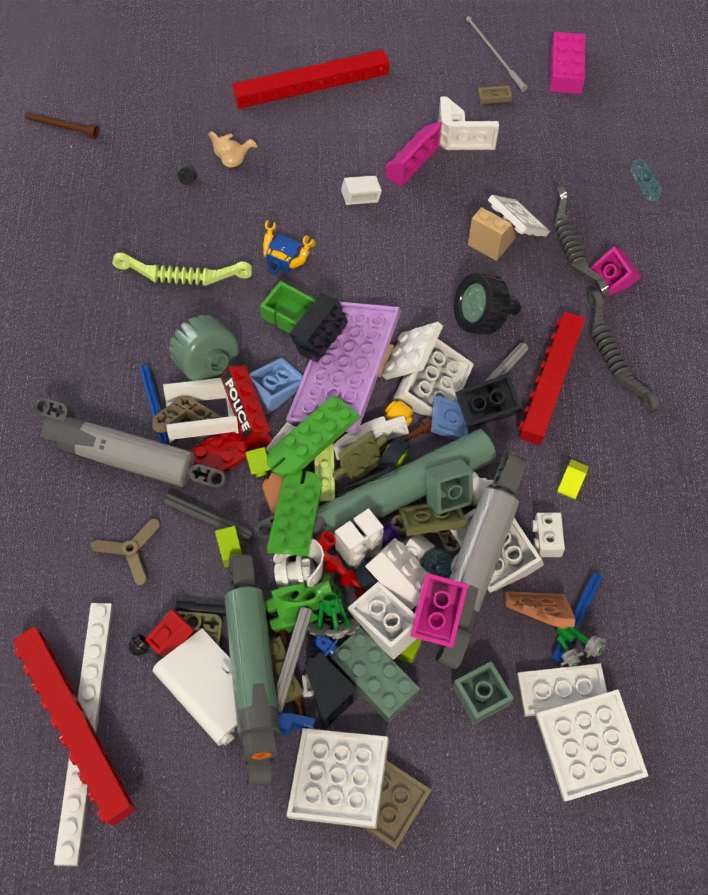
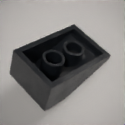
[455,373,522,428]

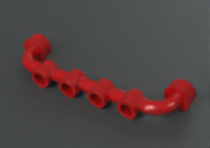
[317,531,413,612]

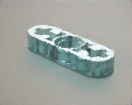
[631,159,662,201]

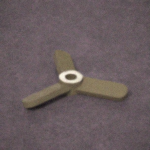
[91,519,160,586]

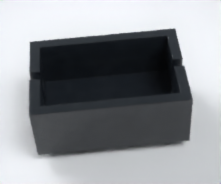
[289,293,348,363]

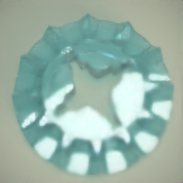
[422,549,452,578]

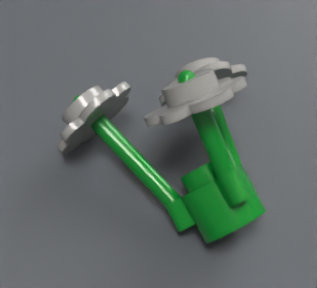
[307,594,361,639]

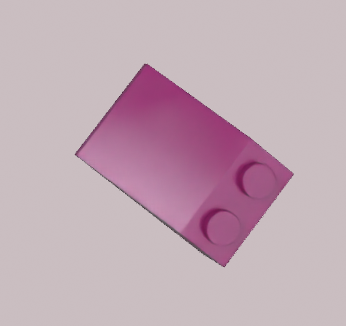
[410,573,468,648]

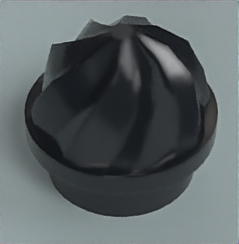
[129,634,150,656]

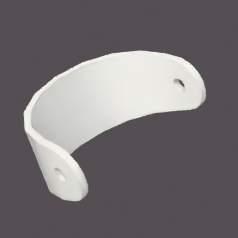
[273,539,324,587]

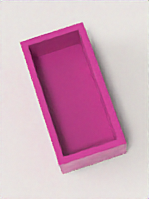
[550,32,585,94]

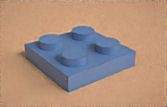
[431,396,468,440]

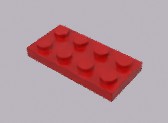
[189,426,273,479]

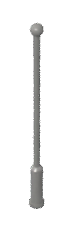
[466,16,528,92]

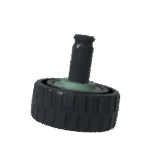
[454,272,521,334]

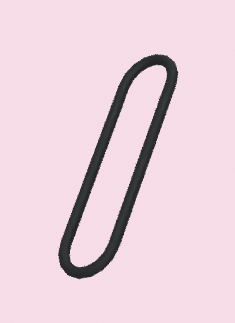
[335,466,395,493]

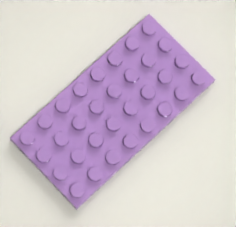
[286,302,401,433]

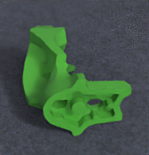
[265,574,347,632]

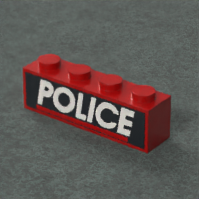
[221,365,271,444]

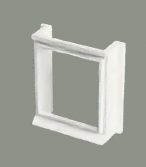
[163,378,239,443]

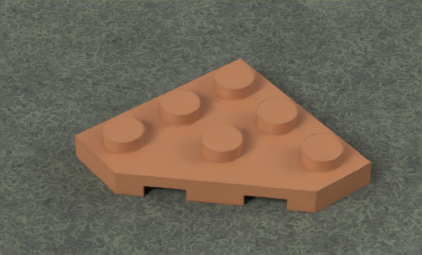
[504,591,575,629]

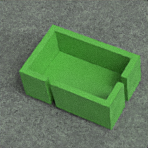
[260,281,315,333]

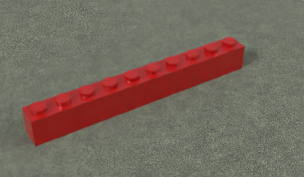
[232,49,390,109]
[13,626,137,826]

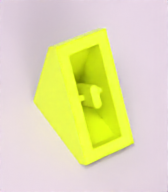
[557,459,589,499]

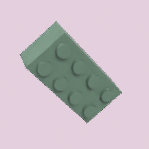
[330,628,420,724]

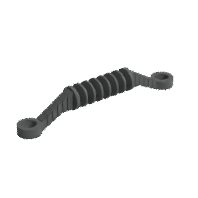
[554,184,610,297]
[588,290,659,412]

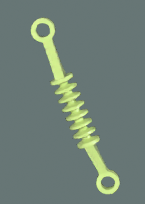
[113,253,253,286]

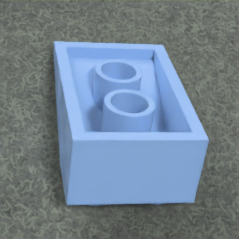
[249,358,303,415]

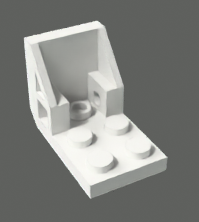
[438,97,499,150]

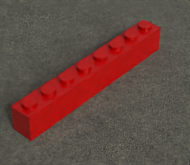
[518,311,585,446]

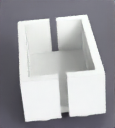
[335,508,384,570]
[365,538,430,610]

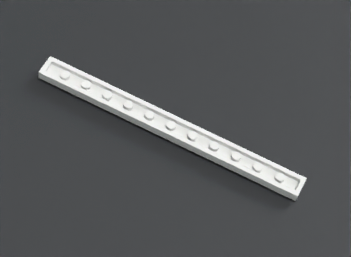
[54,603,113,866]

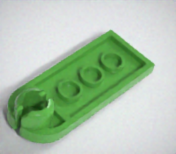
[267,394,360,478]
[267,471,322,556]

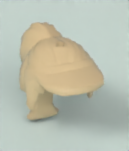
[208,131,258,168]

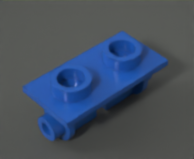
[311,636,338,657]

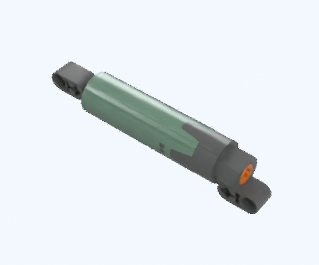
[224,554,280,786]

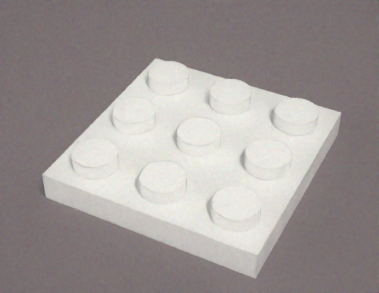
[488,195,550,237]
[382,322,443,380]

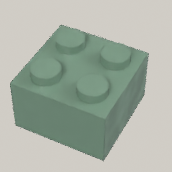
[425,459,473,515]
[452,661,514,725]

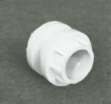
[274,555,315,589]

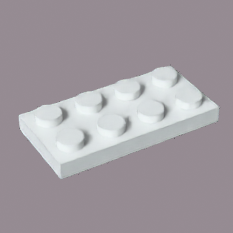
[517,663,607,717]

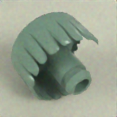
[169,315,239,381]

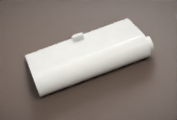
[153,629,237,746]

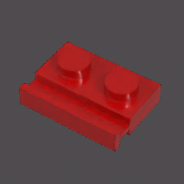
[144,609,195,658]

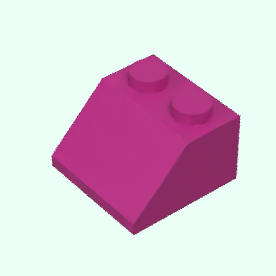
[590,246,642,296]

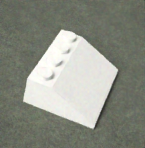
[393,339,474,418]
[450,508,544,593]

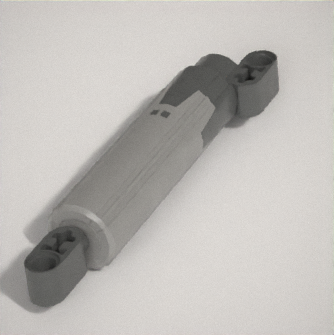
[33,397,229,488]
[435,452,527,669]

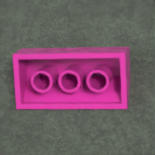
[385,122,442,187]

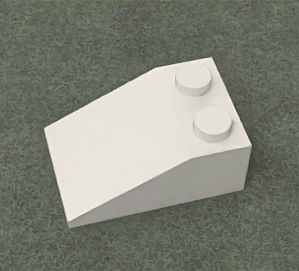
[348,582,417,660]

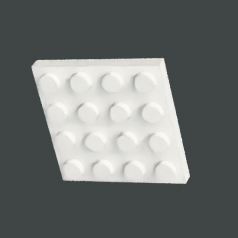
[535,690,648,802]
[287,728,389,829]

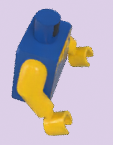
[263,220,316,275]

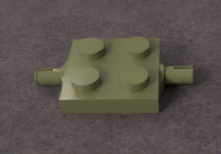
[332,432,388,482]

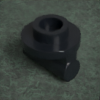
[178,167,197,185]

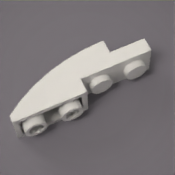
[333,416,409,461]

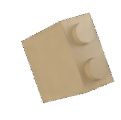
[468,207,515,261]

